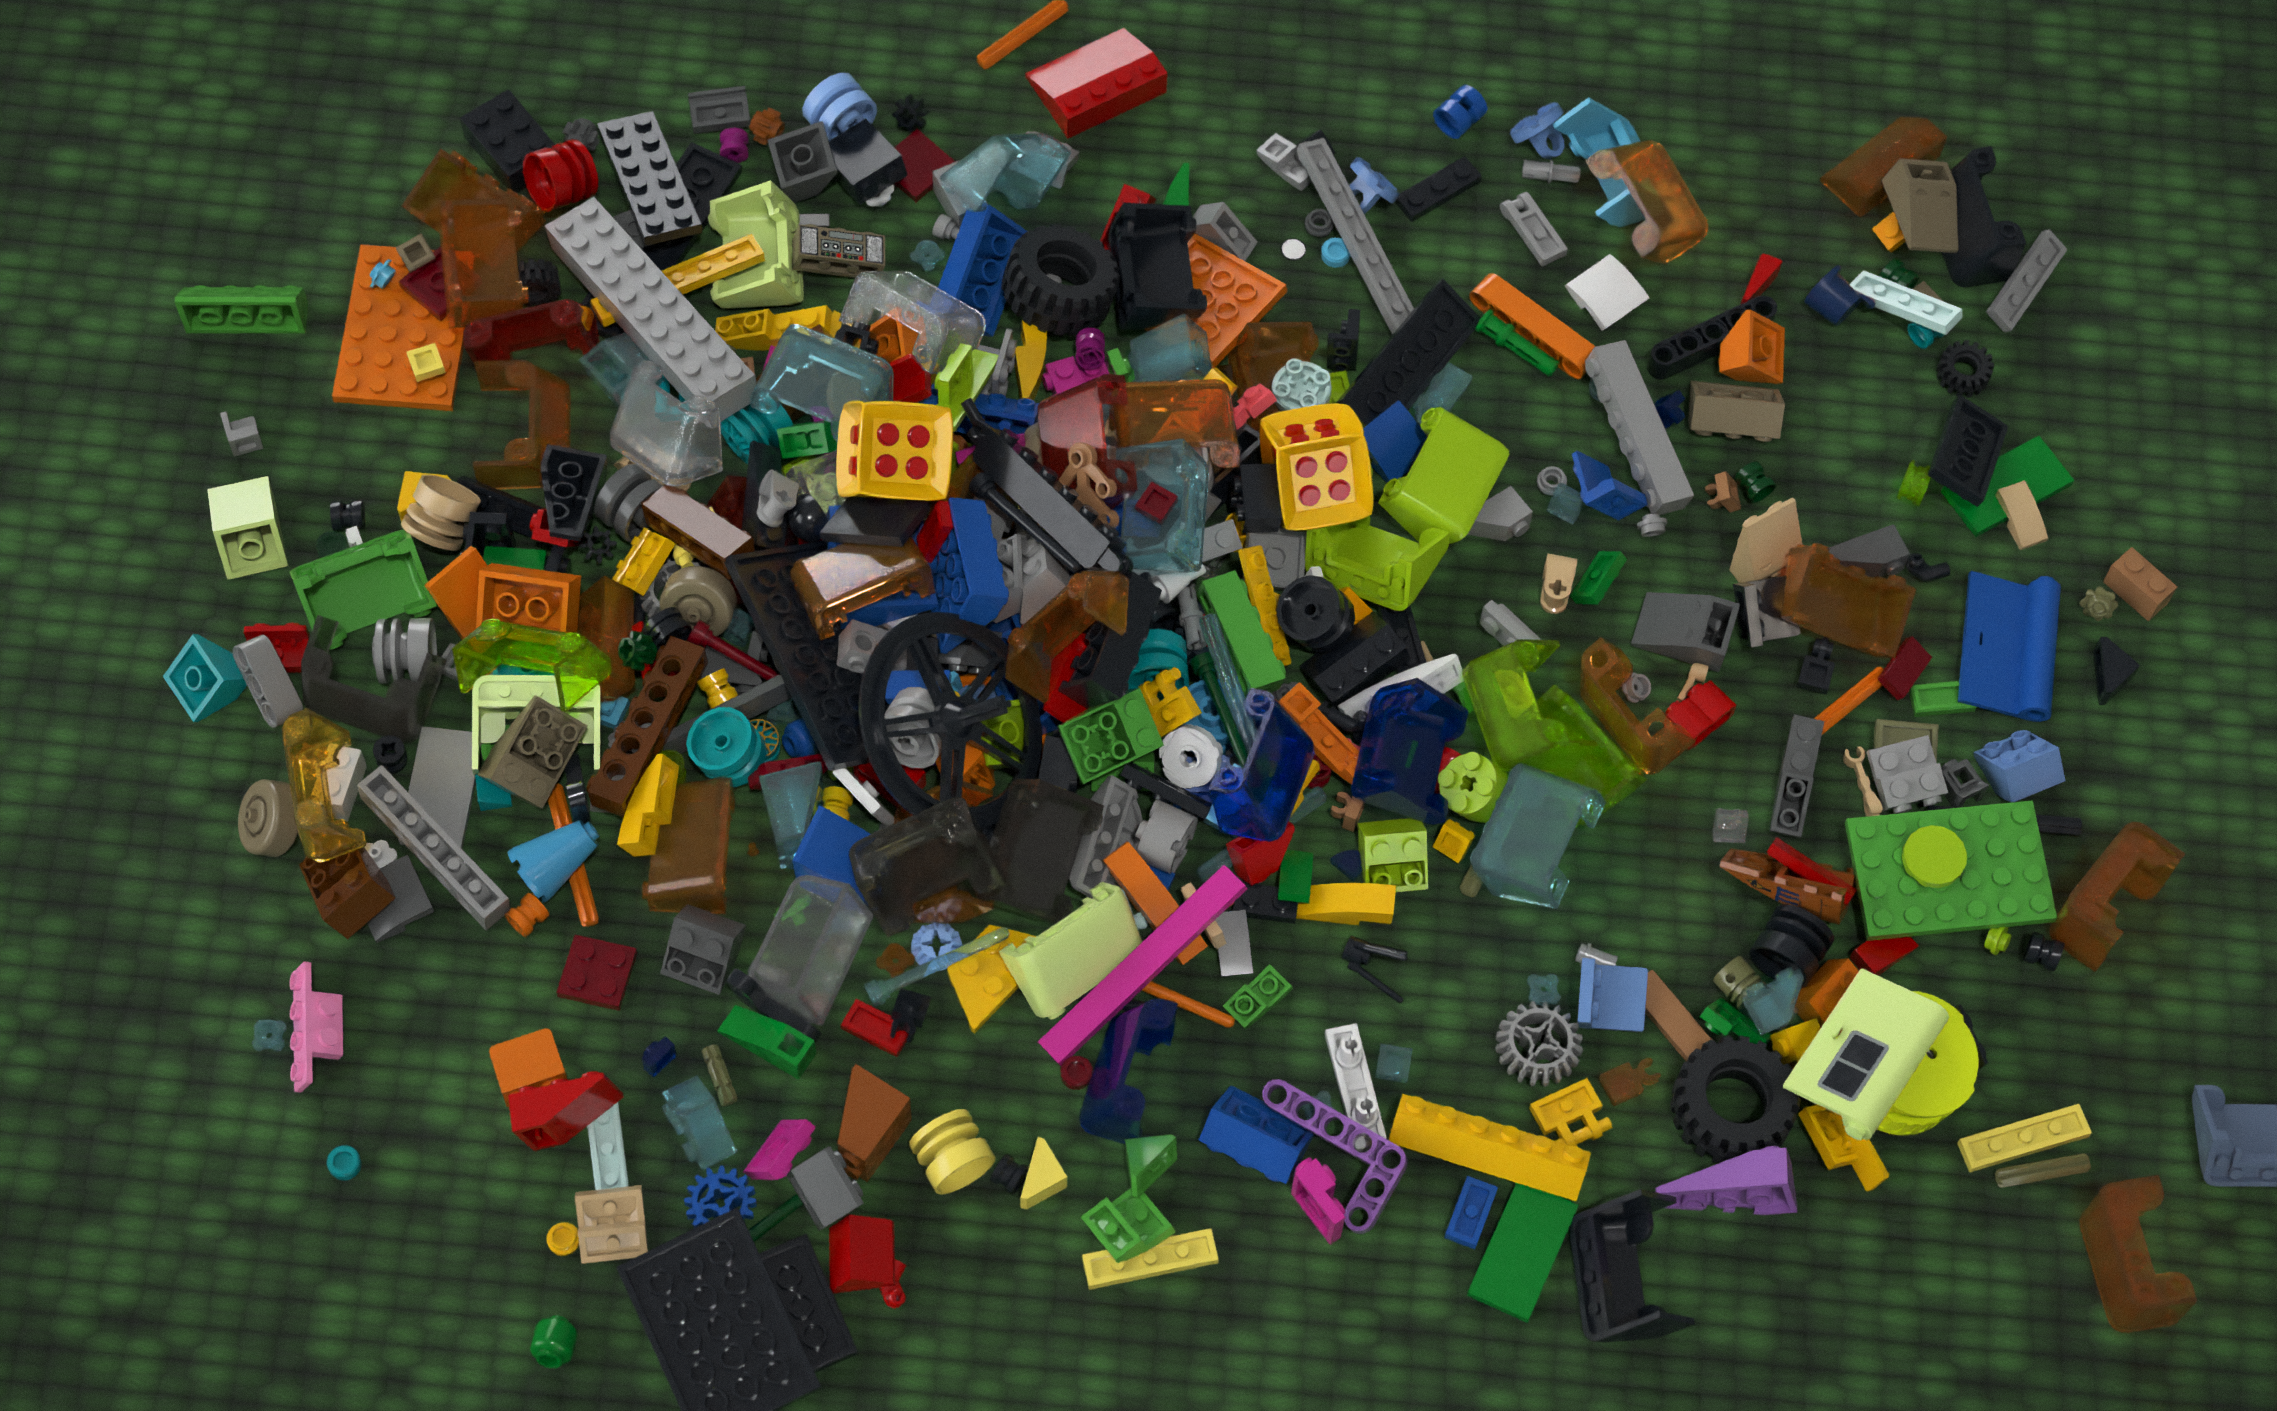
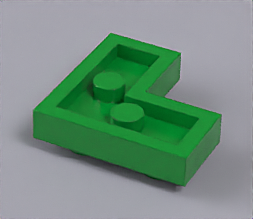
[1700,998,1771,1045]

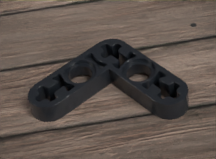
[565,750,592,824]
[726,968,822,1043]

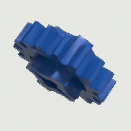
[684,1166,757,1228]

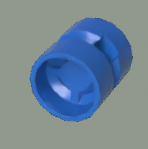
[1433,85,1488,139]

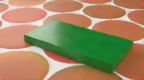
[1941,436,2074,537]
[1466,1183,1579,1323]

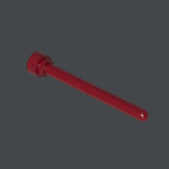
[687,619,780,680]

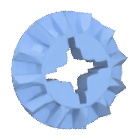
[911,921,962,971]

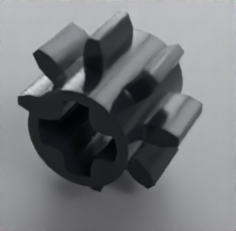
[892,94,930,132]
[577,526,617,566]

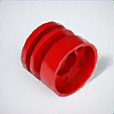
[523,139,598,212]

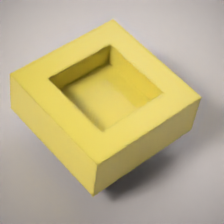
[406,343,446,382]

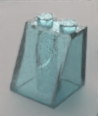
[1128,314,1212,405]
[759,761,824,869]

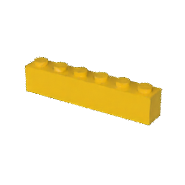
[1389,1094,1591,1201]

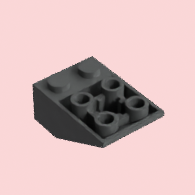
[1630,592,1740,672]

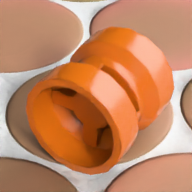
[504,893,550,938]

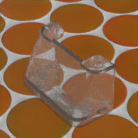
[610,361,723,486]

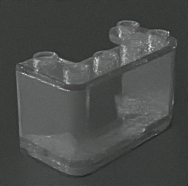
[839,271,986,374]

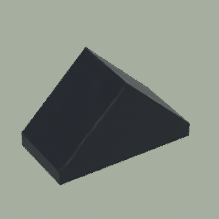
[2093,637,2140,705]

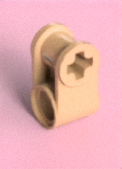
[1540,553,1577,614]

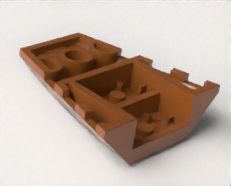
[1720,848,1855,925]

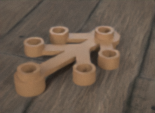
[1058,442,1119,528]

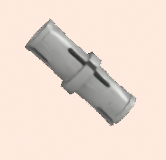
[1177,587,1207,650]

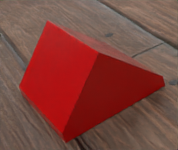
[829,1215,895,1294]

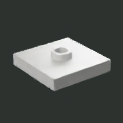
[833,768,897,826]

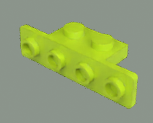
[935,343,999,432]

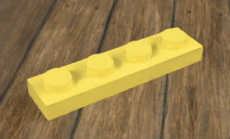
[1957,1104,2092,1173]
[1082,1228,1219,1290]

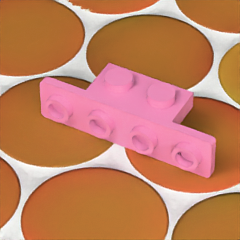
[290,961,343,1093]

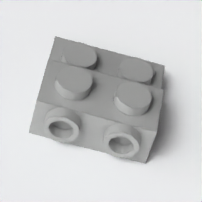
[1866,735,1948,814]

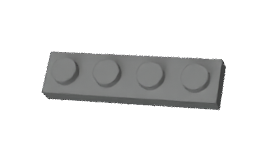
[1986,229,2067,332]

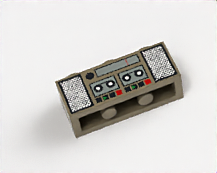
[792,224,885,281]

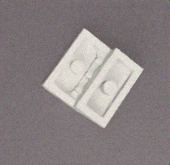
[1565,254,1650,331]

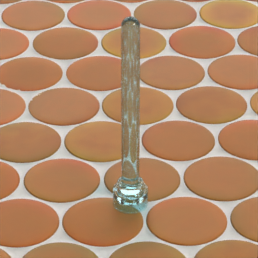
[864,927,1010,1008]

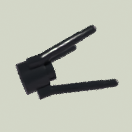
[1342,935,1408,1003]

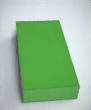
[1909,681,1977,717]

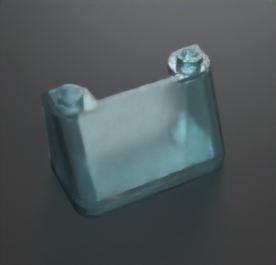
[751,324,894,442]
[1112,438,1209,573]

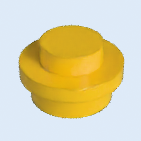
[547,1222,579,1256]

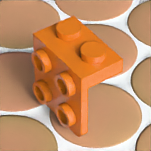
[489,1028,567,1107]

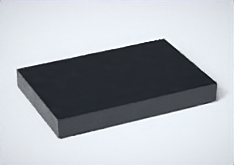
[820,497,930,547]

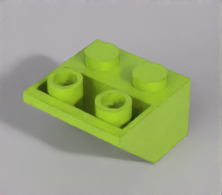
[1358,817,1428,892]

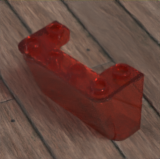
[1038,374,1138,510]

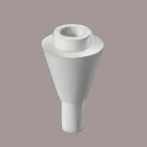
[1152,563,1206,604]

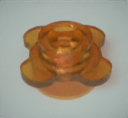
[876,943,915,979]

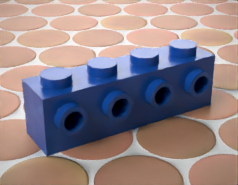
[918,384,1044,435]

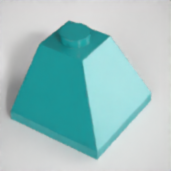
[163,634,247,722]

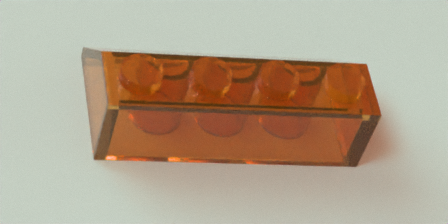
[1820,116,1947,218]
[565,576,635,702]

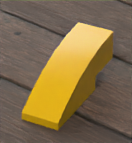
[1014,320,1047,400]
[617,753,679,857]
[1296,883,1396,926]

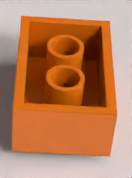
[476,563,581,643]

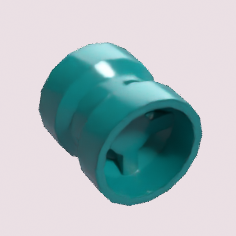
[1907,322,1944,349]

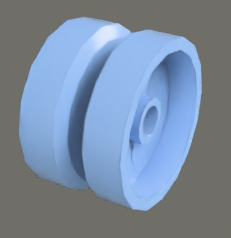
[802,73,877,141]

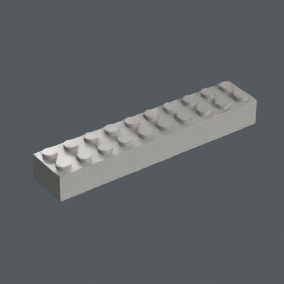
[545,197,760,428]

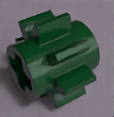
[618,631,657,671]

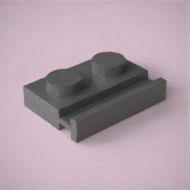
[688,86,751,134]

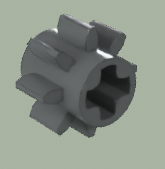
[562,118,600,151]

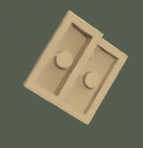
[575,1185,648,1264]

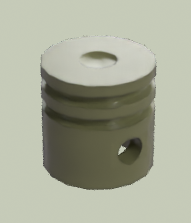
[1713,956,1767,1010]

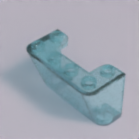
[940,133,1072,213]
[1470,763,1606,909]

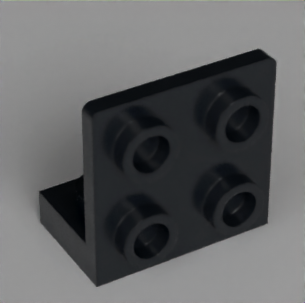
[460,512,516,558]
[1733,575,1800,647]

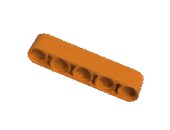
[1469,273,1595,379]

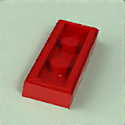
[1767,837,1857,905]

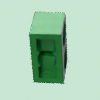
[777,418,840,459]

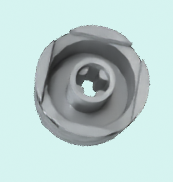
[1134,799,1198,874]

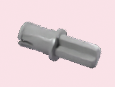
[1522,159,1580,183]

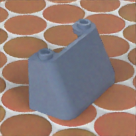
[2192,1085,2277,1187]

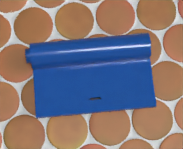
[1958,571,2061,722]

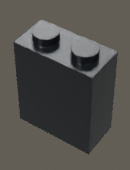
[829,119,908,205]

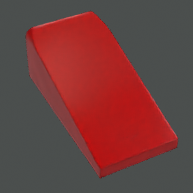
[1741,253,1783,304]
[1850,937,1919,976]

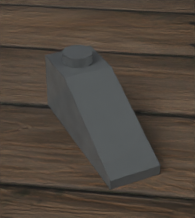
[1807,524,1910,578]

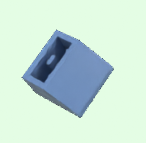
[1973,730,2066,803]

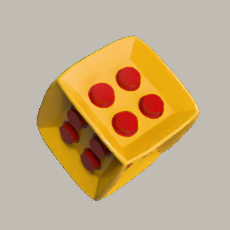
[836,400,953,503]
[1259,403,1374,531]

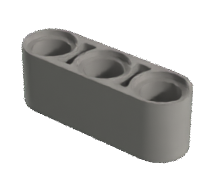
[233,635,303,728]

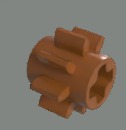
[749,108,785,146]

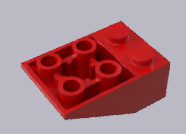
[508,1071,623,1151]

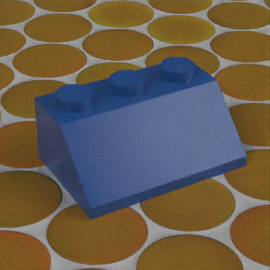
[1198,1085,1315,1184]

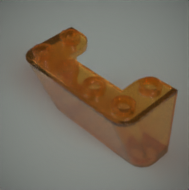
[401,149,547,272]
[1781,543,1916,658]
[1580,637,1696,775]

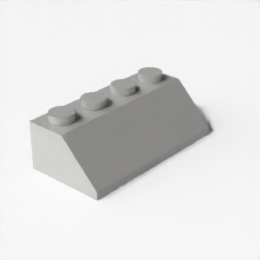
[1014,508,1072,626]

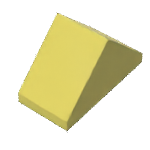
[1020,1137,1067,1210]

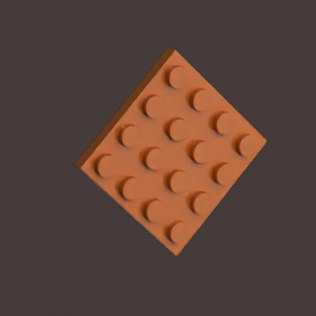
[1144,233,1287,368]

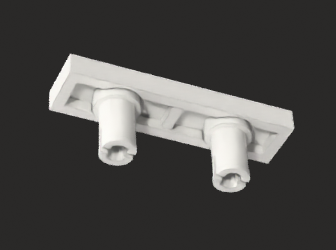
[1325,1023,1387,1152]

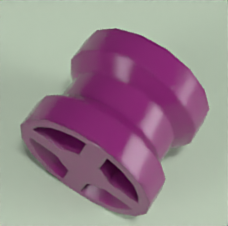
[720,128,749,163]

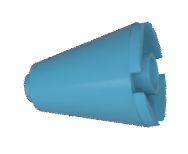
[507,820,600,903]

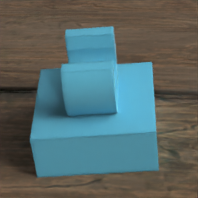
[600,689,630,729]

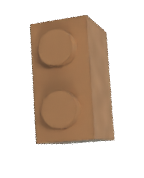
[2103,547,2177,622]

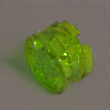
[1896,459,1931,507]

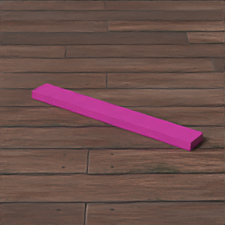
[1038,865,1248,1066]

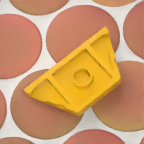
[947,924,1037,1034]

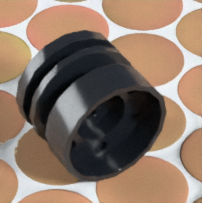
[1749,904,1835,988]

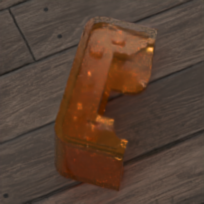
[2049,822,2185,972]
[2079,1175,2197,1333]

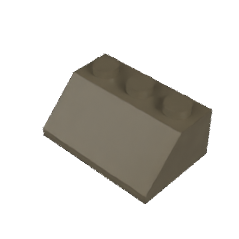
[1688,381,1785,442]

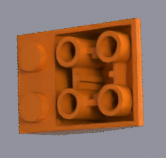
[1788,958,1859,1035]

